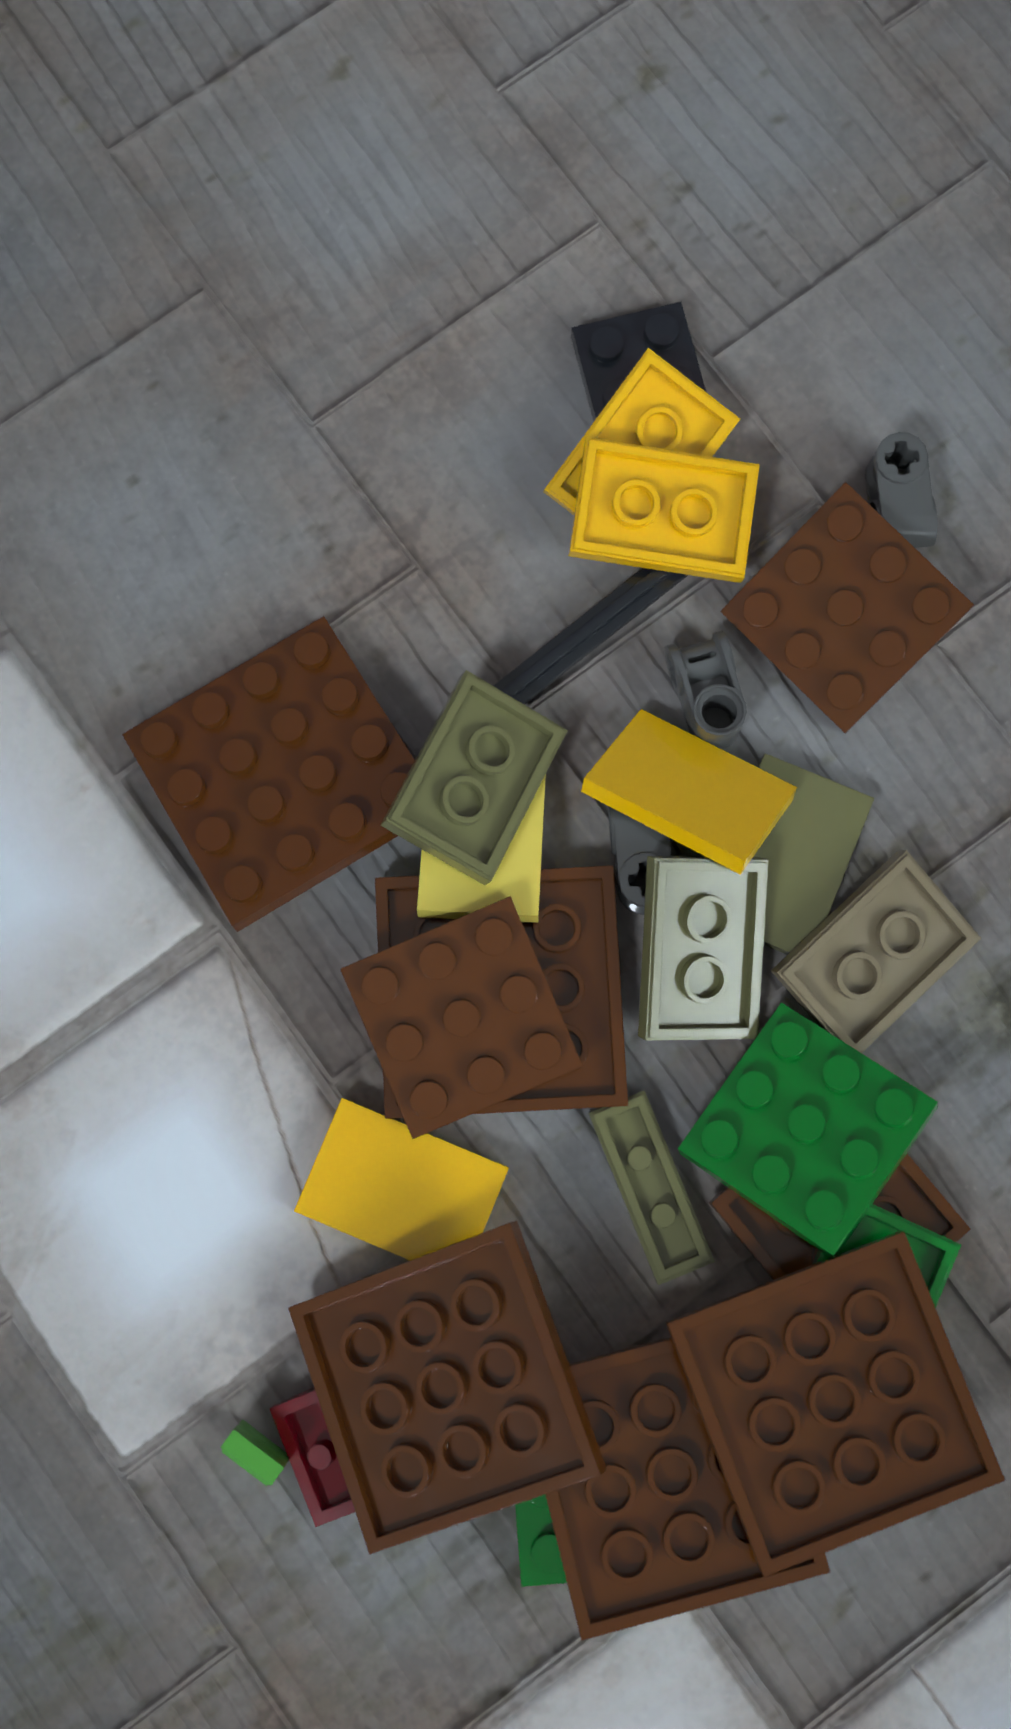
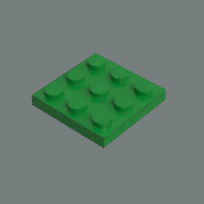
[677,1002,938,1258]

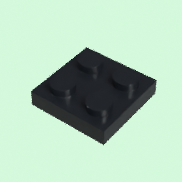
[571,302,707,422]

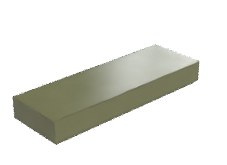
[588,1090,715,1285]

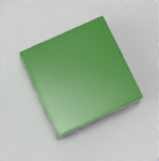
[220,1419,289,1486]

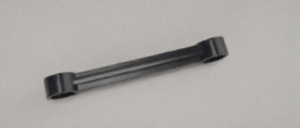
[493,568,688,705]

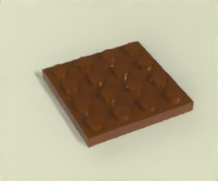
[122,616,415,932]
[375,865,628,1119]
[288,1221,607,1555]
[665,1231,1006,1577]
[545,1337,831,1641]

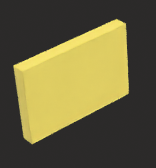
[417,774,546,923]

